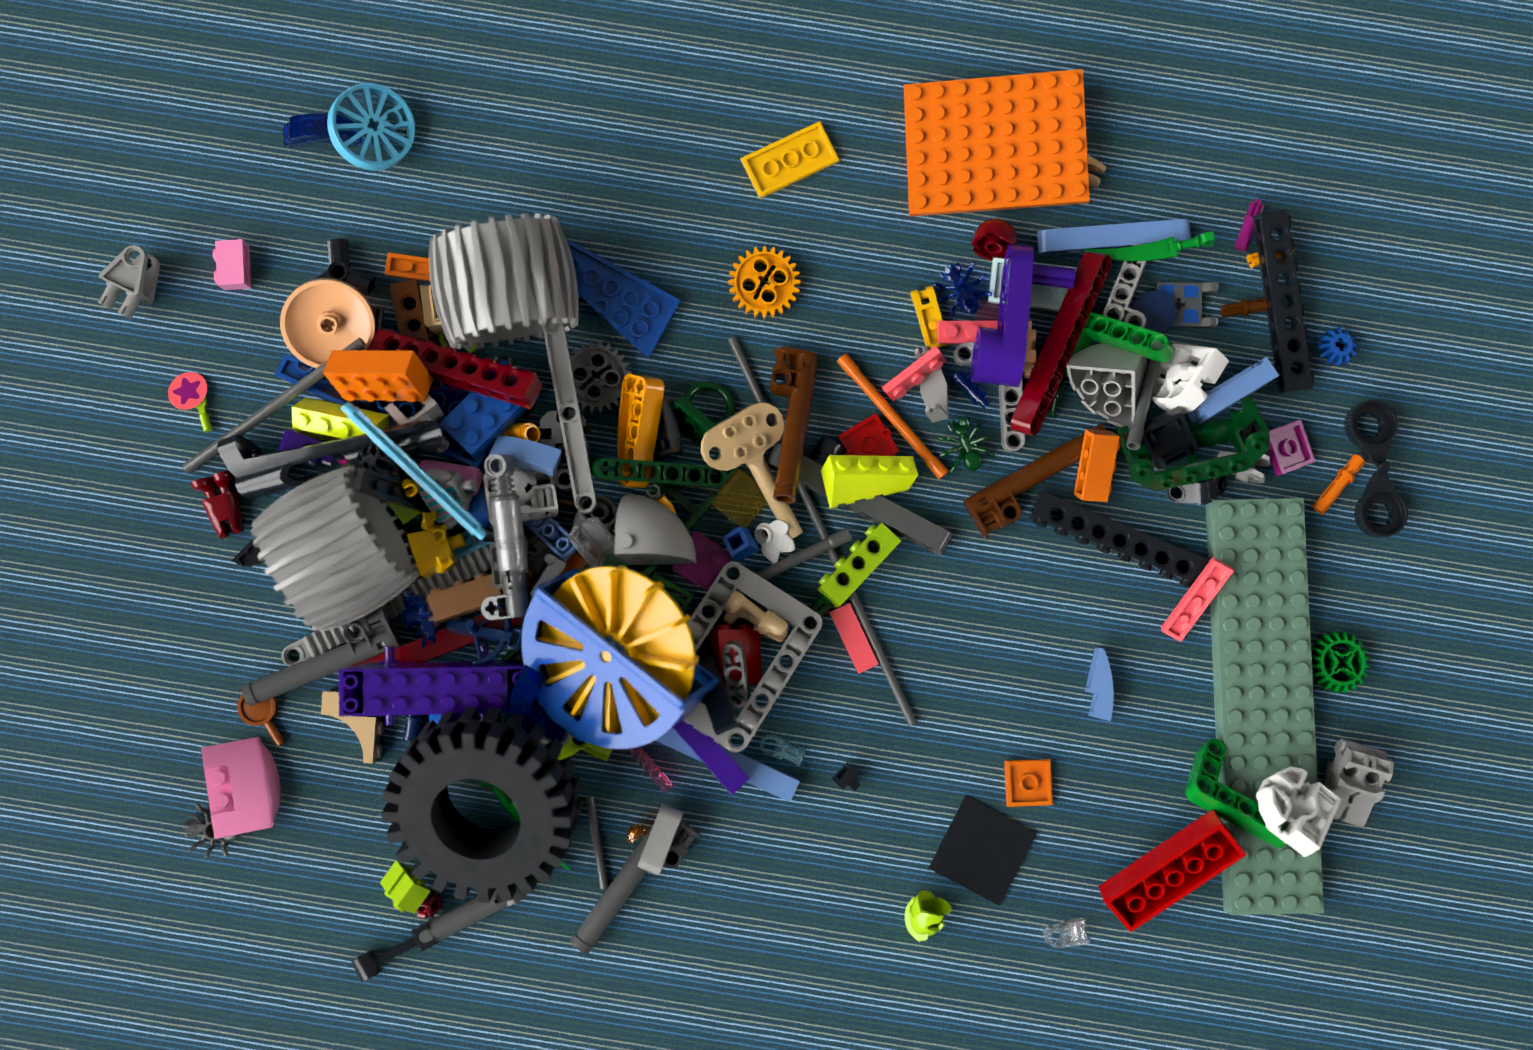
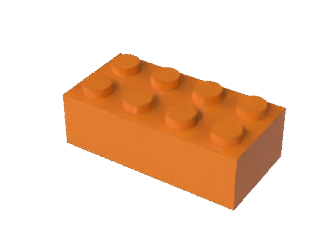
[323,350,433,402]

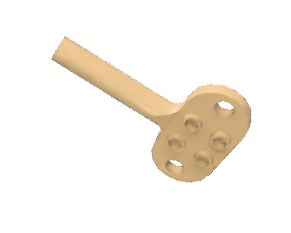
[701,403,803,538]

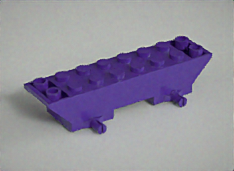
[338,644,531,725]

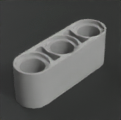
[638,804,684,875]

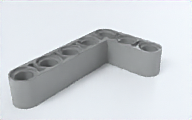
[953,342,1025,453]

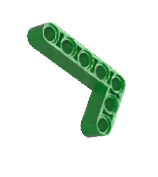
[1063,312,1175,376]
[1185,738,1289,848]

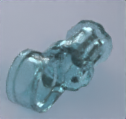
[760,734,806,767]

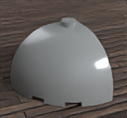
[1067,343,1147,429]
[614,495,696,565]

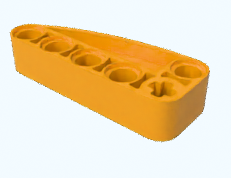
[617,374,665,488]

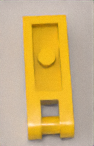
[910,286,948,349]

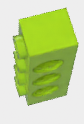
[817,522,901,608]

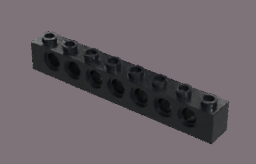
[1253,209,1314,393]
[1029,491,1210,588]

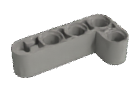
[1103,244,1147,328]

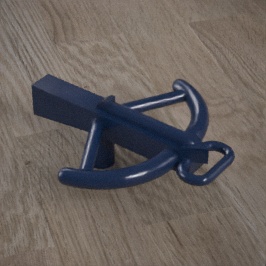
[447,605,522,665]

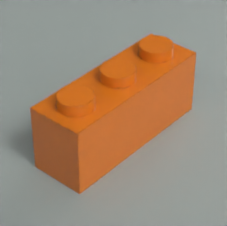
[1074,429,1120,502]

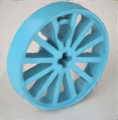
[327,83,415,171]

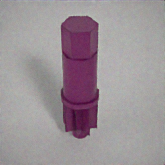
[1234,199,1264,252]

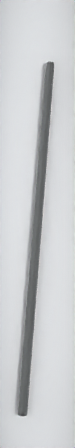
[728,336,917,726]

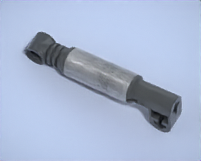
[481,454,530,620]

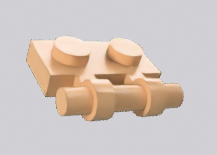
[1023,321,1036,378]

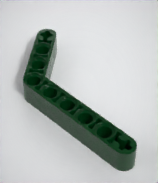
[591,418,770,487]

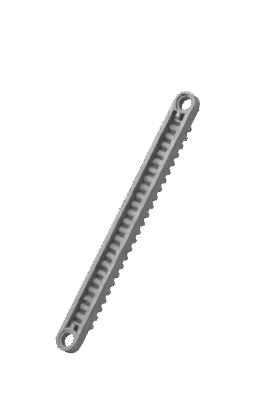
[281,534,530,667]

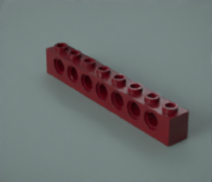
[367,328,543,410]

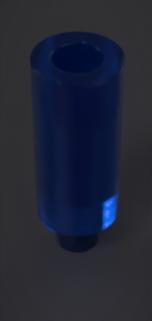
[951,369,990,409]

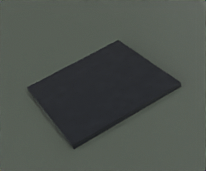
[928,795,1036,906]

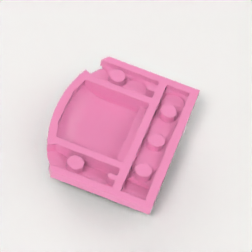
[201,737,281,839]

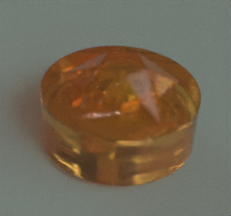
[624,824,648,844]

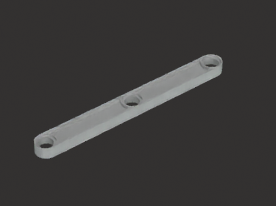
[542,318,597,514]

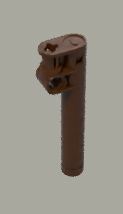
[770,347,819,504]
[963,424,1107,539]

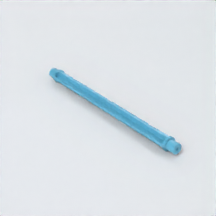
[341,401,488,541]

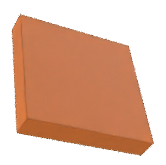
[1004,759,1053,807]

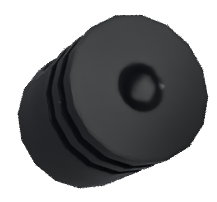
[809,437,844,466]

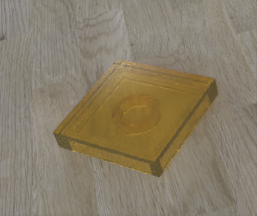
[710,468,766,528]

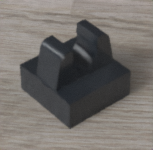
[832,762,861,791]

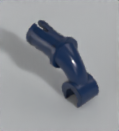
[403,715,423,741]

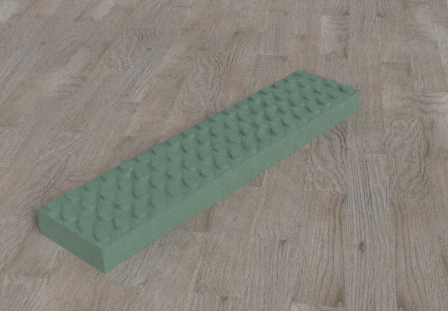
[1206,498,1324,915]

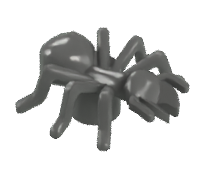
[183,803,240,858]

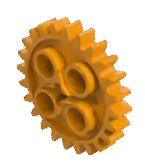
[728,246,801,319]

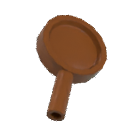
[237,694,286,747]

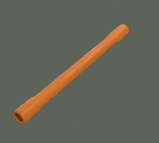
[836,353,949,479]

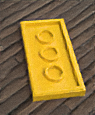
[741,121,839,199]

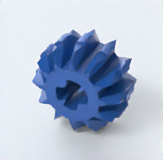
[1317,327,1359,366]

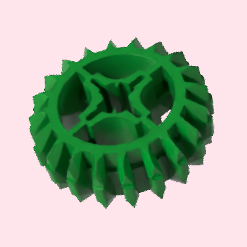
[1311,632,1371,693]

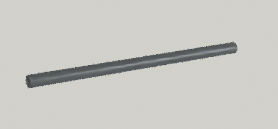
[182,338,366,474]

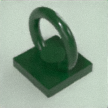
[675,381,735,448]

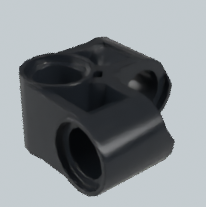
[1166,476,1227,505]

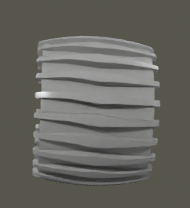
[429,213,579,349]
[251,466,419,632]

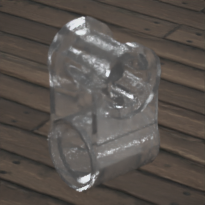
[1043,918,1090,949]

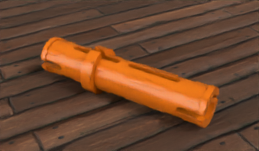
[1312,454,1366,515]

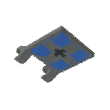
[1156,282,1219,329]

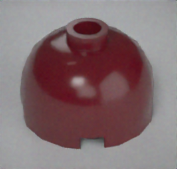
[972,219,1017,261]

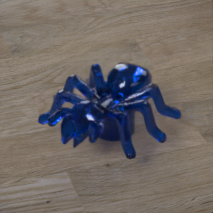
[933,262,993,317]
[401,590,437,648]

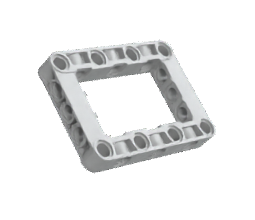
[682,562,822,753]

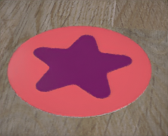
[168,372,207,410]

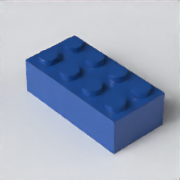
[440,359,540,461]

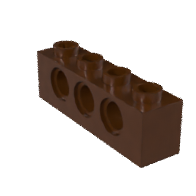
[389,279,435,342]

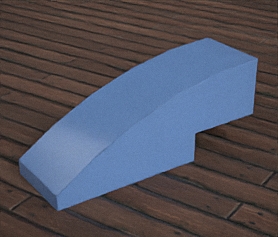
[489,436,562,477]
[1085,648,1114,721]

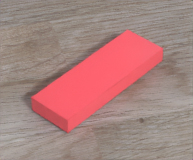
[829,603,878,674]

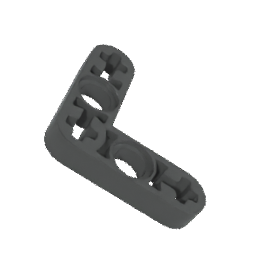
[700,640,750,708]

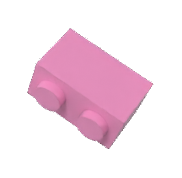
[213,239,251,290]

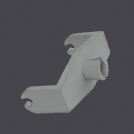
[914,346,949,423]

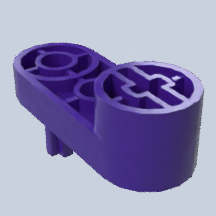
[971,244,1076,387]

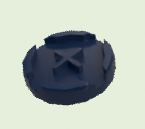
[1132,291,1177,334]

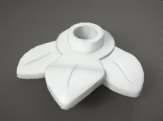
[754,520,795,563]

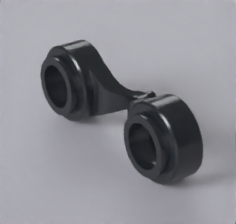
[1344,400,1408,538]

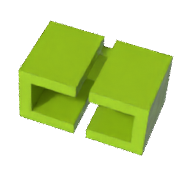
[380,860,431,914]

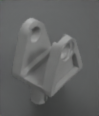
[98,245,160,319]
[384,394,450,452]

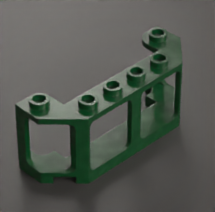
[1116,396,1270,491]

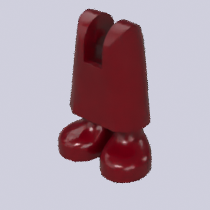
[190,470,243,539]

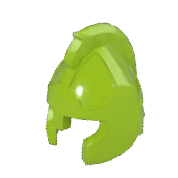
[904,890,952,942]

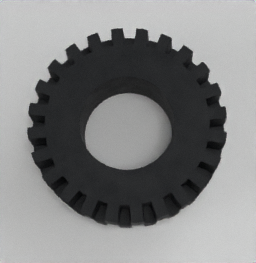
[382,706,582,903]

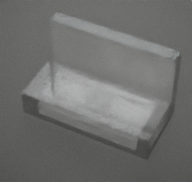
[568,517,615,568]

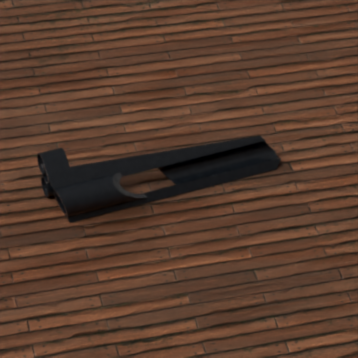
[217,420,443,499]

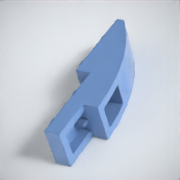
[523,503,581,562]

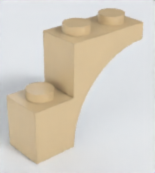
[321,691,384,764]

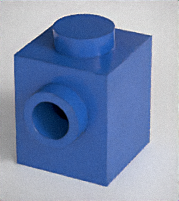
[722,526,760,561]

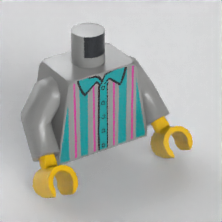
[402,468,478,542]

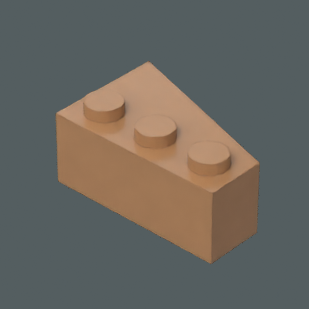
[425,572,501,629]

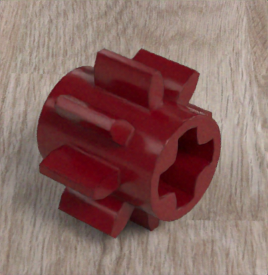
[417,889,441,919]

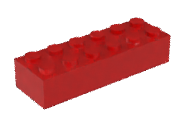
[1098,809,1246,933]

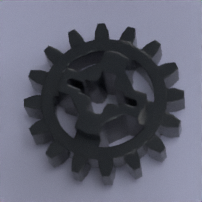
[354,444,406,481]

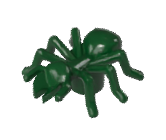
[938,416,995,473]

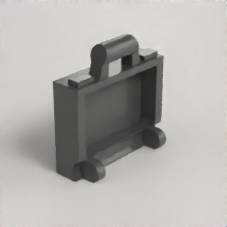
[528,551,566,603]

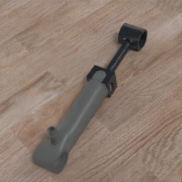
[351,888,527,982]

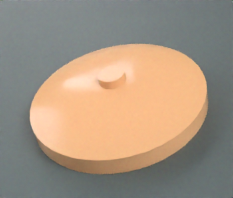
[280,278,376,368]

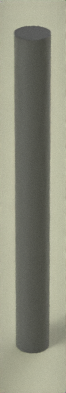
[585,796,609,889]

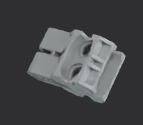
[1324,738,1394,827]

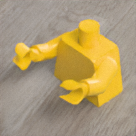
[407,510,466,578]

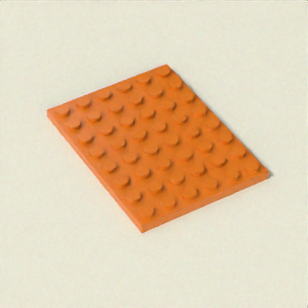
[904,69,1090,217]

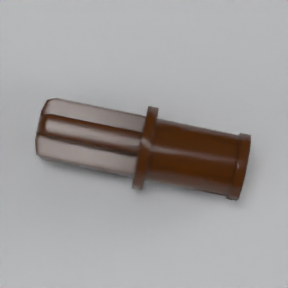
[1220,297,1268,317]

